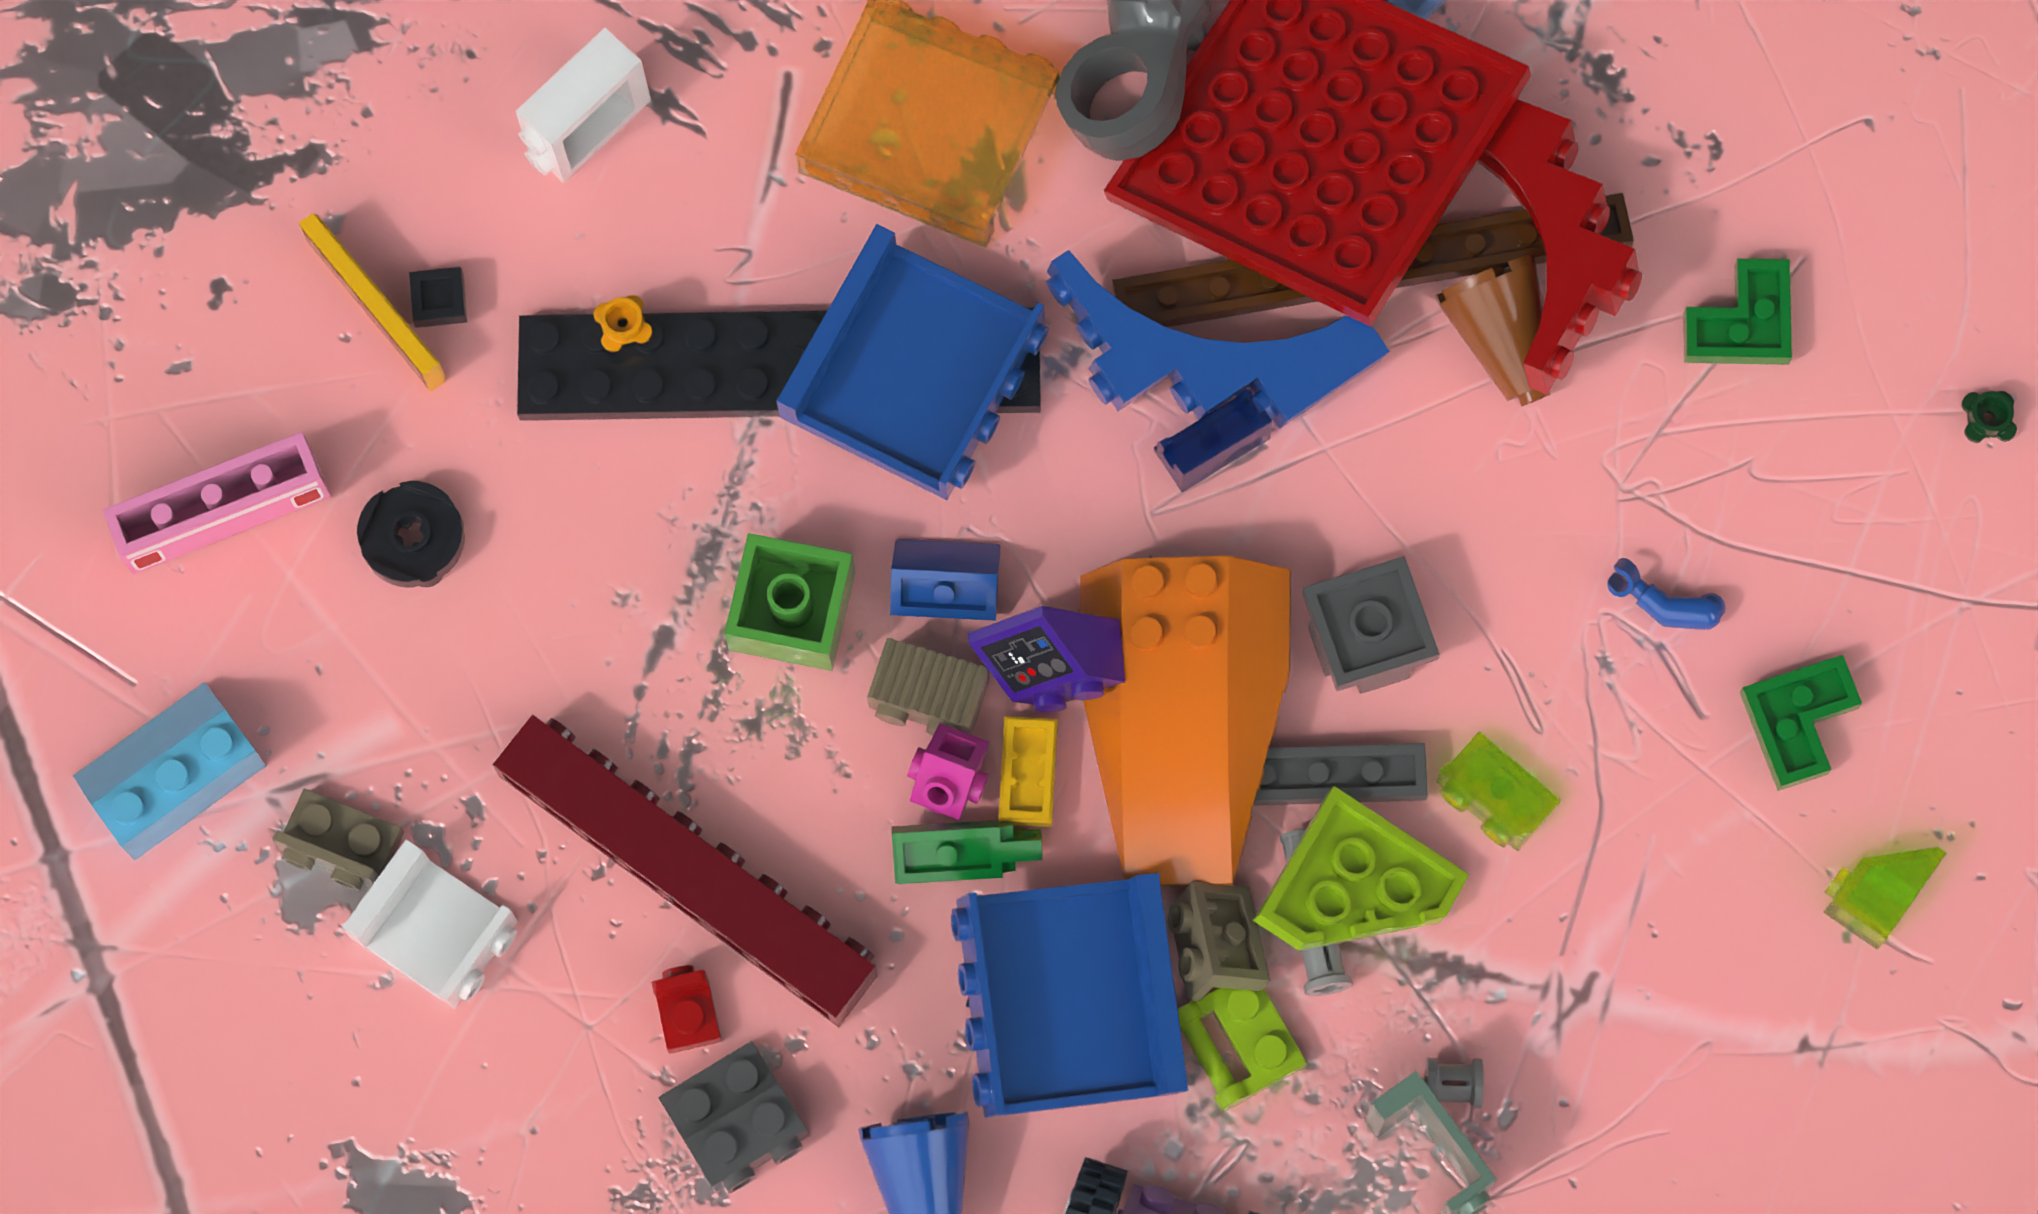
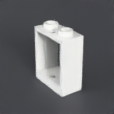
[515,27,651,183]

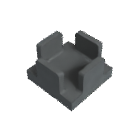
[1302,556,1440,694]

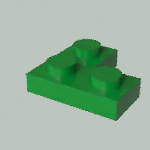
[1683,258,1792,365]
[1740,655,1862,791]

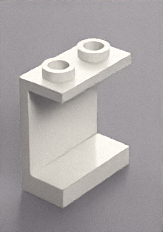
[342,839,518,1009]

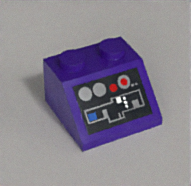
[968,606,1125,713]

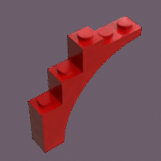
[1477,99,1642,395]

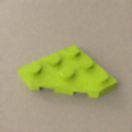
[1253,786,1470,950]

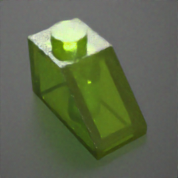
[1823,847,1947,950]

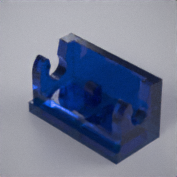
[1154,389,1272,492]

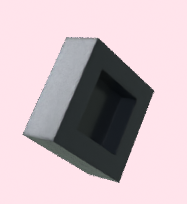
[409,267,467,328]

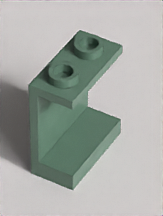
[1364,1071,1497,1214]

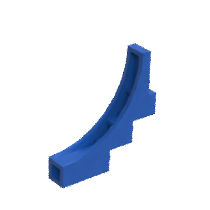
[1046,250,1390,429]

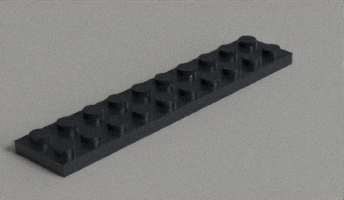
[517,307,1041,421]

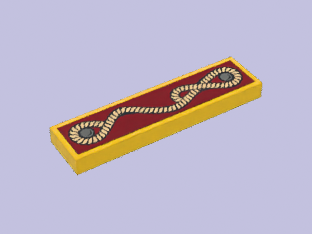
[298,212,446,392]

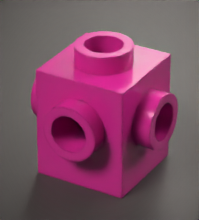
[907,723,990,820]

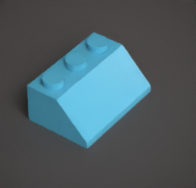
[73,682,267,861]

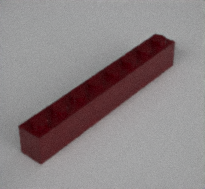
[492,714,878,1028]

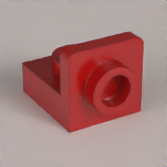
[651,965,722,1054]

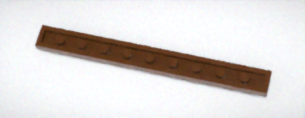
[1112,193,1634,327]

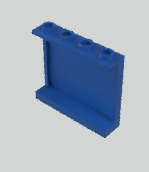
[777,224,1049,500]
[951,873,1189,1118]

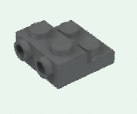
[658,1041,809,1193]

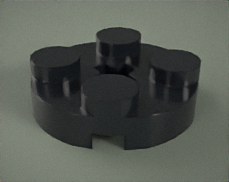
[357,481,465,588]

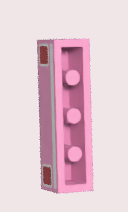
[102,432,331,575]

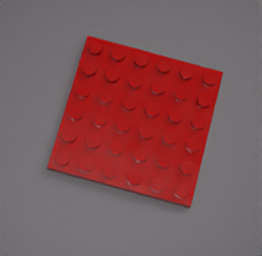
[1104,0,1531,327]

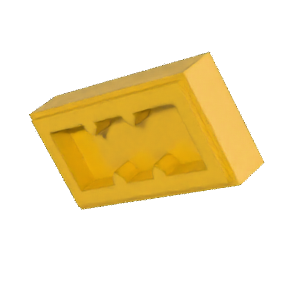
[998,716,1058,828]

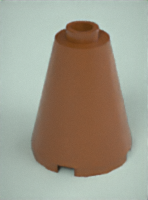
[1435,254,1551,407]

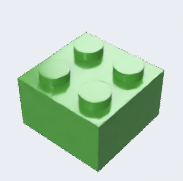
[724,533,855,671]

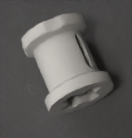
[1425,1057,1484,1108]

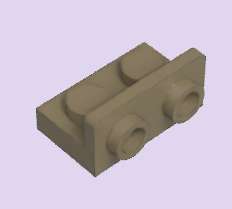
[272,788,404,891]
[1168,881,1270,1001]

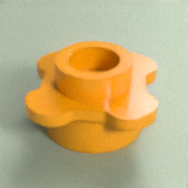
[593,295,652,352]

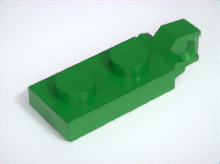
[892,820,1043,884]

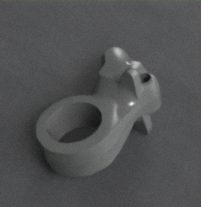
[1054,0,1211,161]

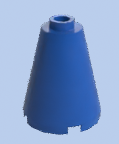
[858,1111,969,1214]

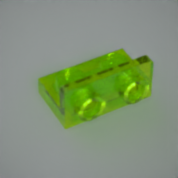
[1436,731,1561,852]

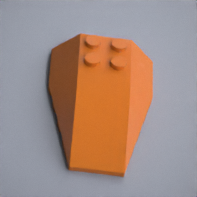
[1079,555,1292,887]

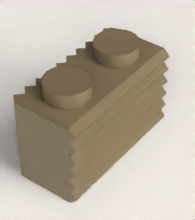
[867,638,990,736]

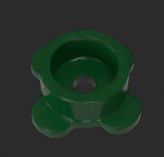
[1961,391,2017,443]

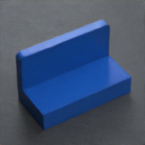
[890,539,1001,621]

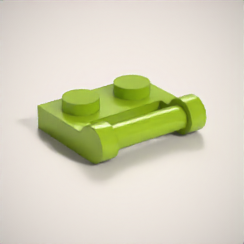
[1177,988,1307,1112]

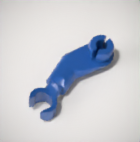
[1607,558,1726,630]

